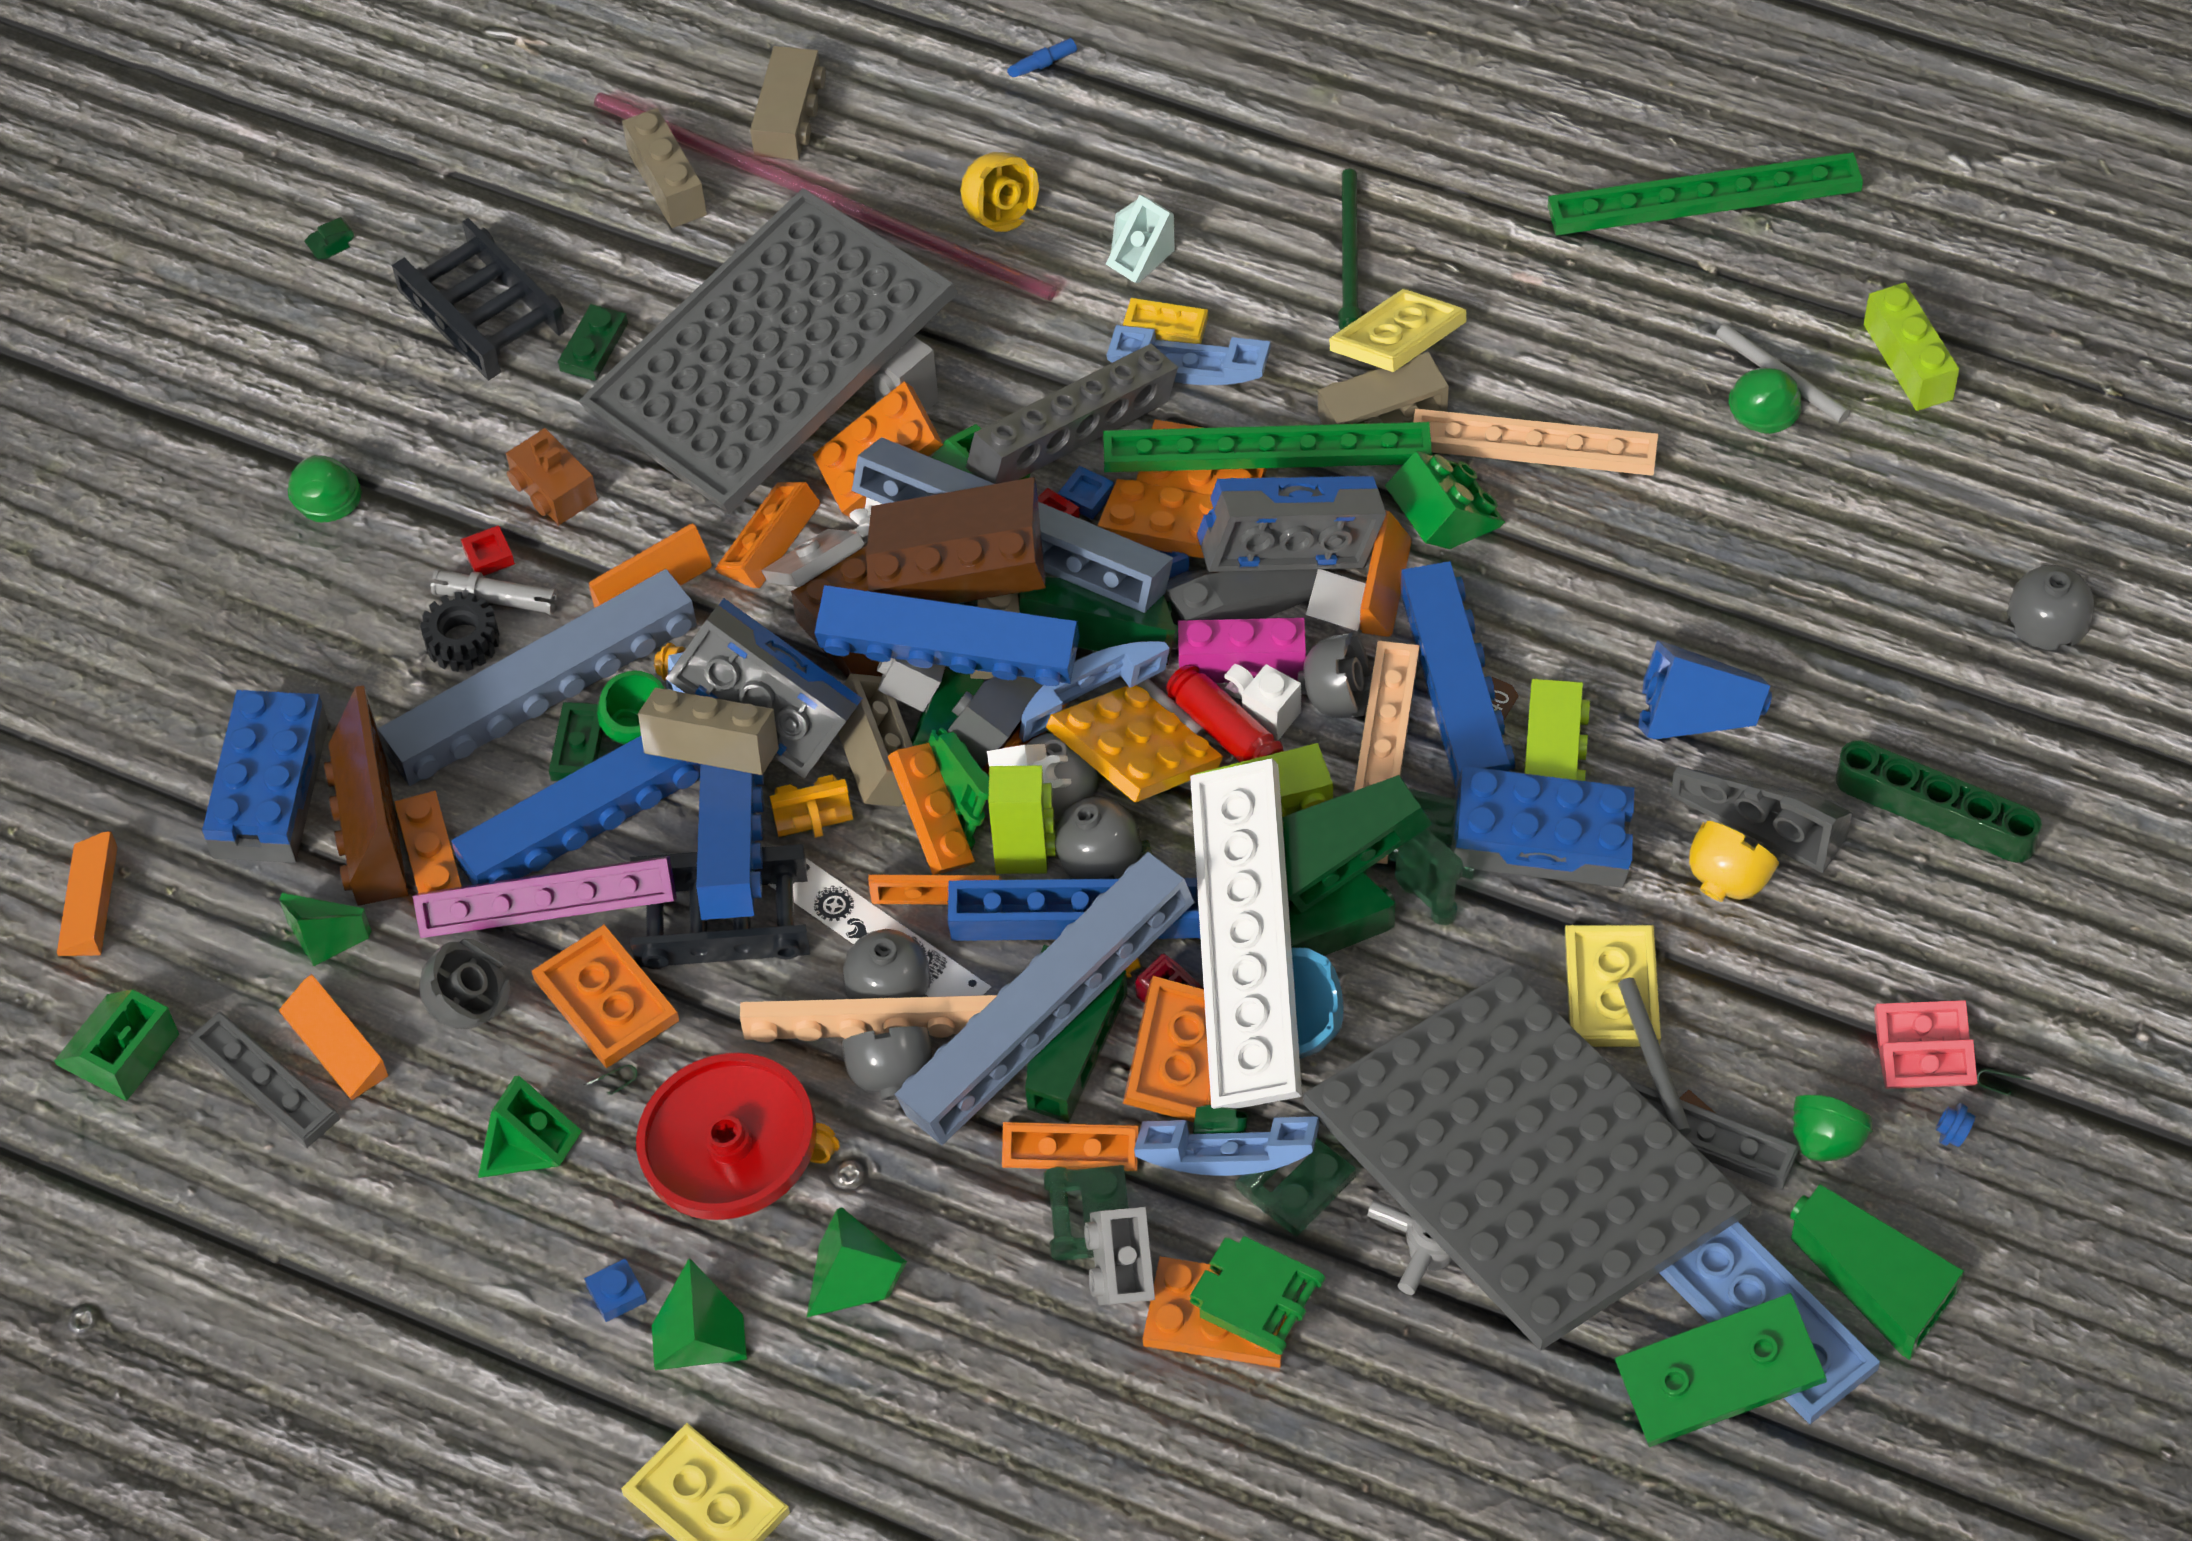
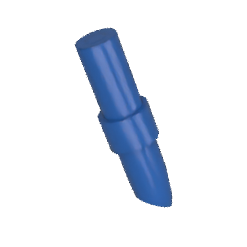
[1007,38,1077,77]

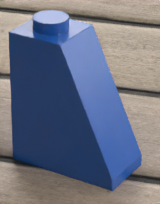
[1638,640,1772,739]

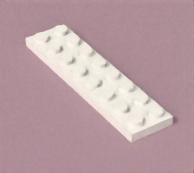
[1190,758,1302,1109]

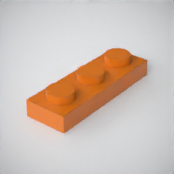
[887,743,975,875]
[394,790,462,893]

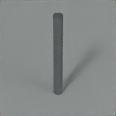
[1618,978,1691,1136]

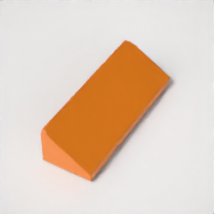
[715,482,820,588]
[1360,510,1412,637]
[589,523,712,608]
[57,831,118,956]
[868,875,1002,905]
[279,974,388,1101]
[1002,1121,1140,1171]

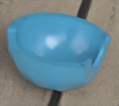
[1292,948,1344,1059]

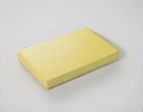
[1329,289,1467,372]
[1565,925,1661,1047]
[621,1423,790,1541]

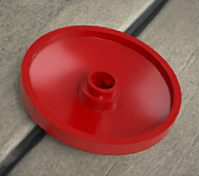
[636,1053,817,1220]

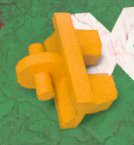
[769,774,853,838]

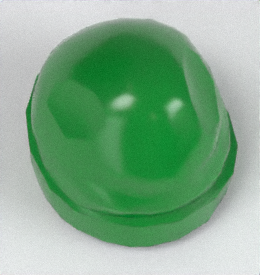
[1729,368,1802,434]
[288,455,362,523]
[597,670,665,745]
[1792,1095,1873,1162]

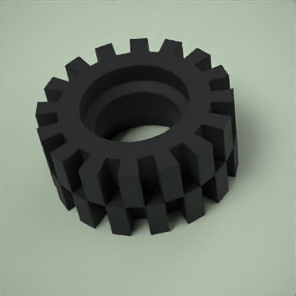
[420,592,500,672]

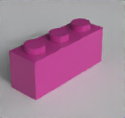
[1178,618,1306,683]

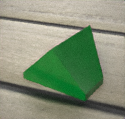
[279,893,372,966]
[478,1075,582,1178]
[806,1207,907,1318]
[651,1258,747,1371]

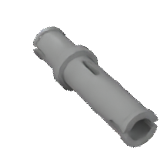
[431,568,558,615]

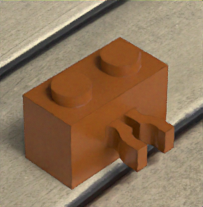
[506,428,598,526]

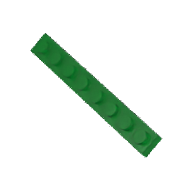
[1547,152,1863,235]
[1103,422,1432,473]

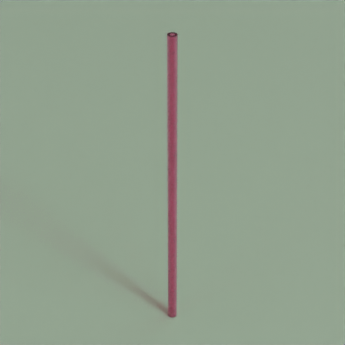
[594,92,1057,301]

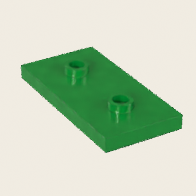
[1615,1293,1827,1447]

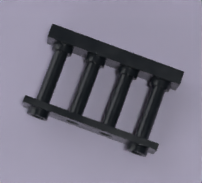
[392,218,565,381]
[630,844,810,969]

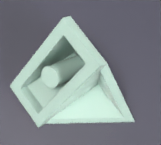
[1106,195,1175,283]

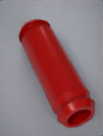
[1166,665,1284,762]

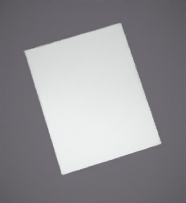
[1306,569,1366,631]

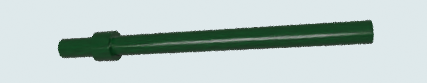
[1338,168,1362,330]

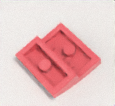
[1874,1000,1977,1089]

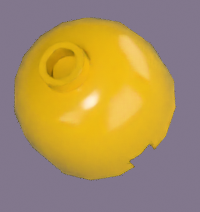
[960,152,1039,232]
[1689,821,1779,902]

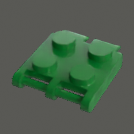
[928,728,989,851]
[1189,1236,1326,1355]

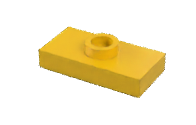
[1122,298,1208,344]

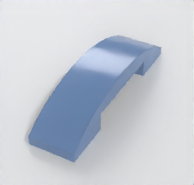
[1107,325,1271,385]
[1019,641,1170,743]
[1134,1116,1320,1176]

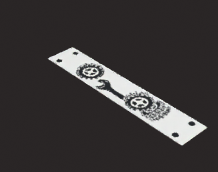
[768,858,991,997]

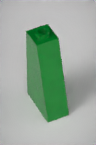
[1790,1184,1964,1360]

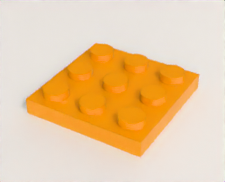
[1046,685,1223,803]

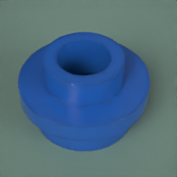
[1935,1103,1975,1147]

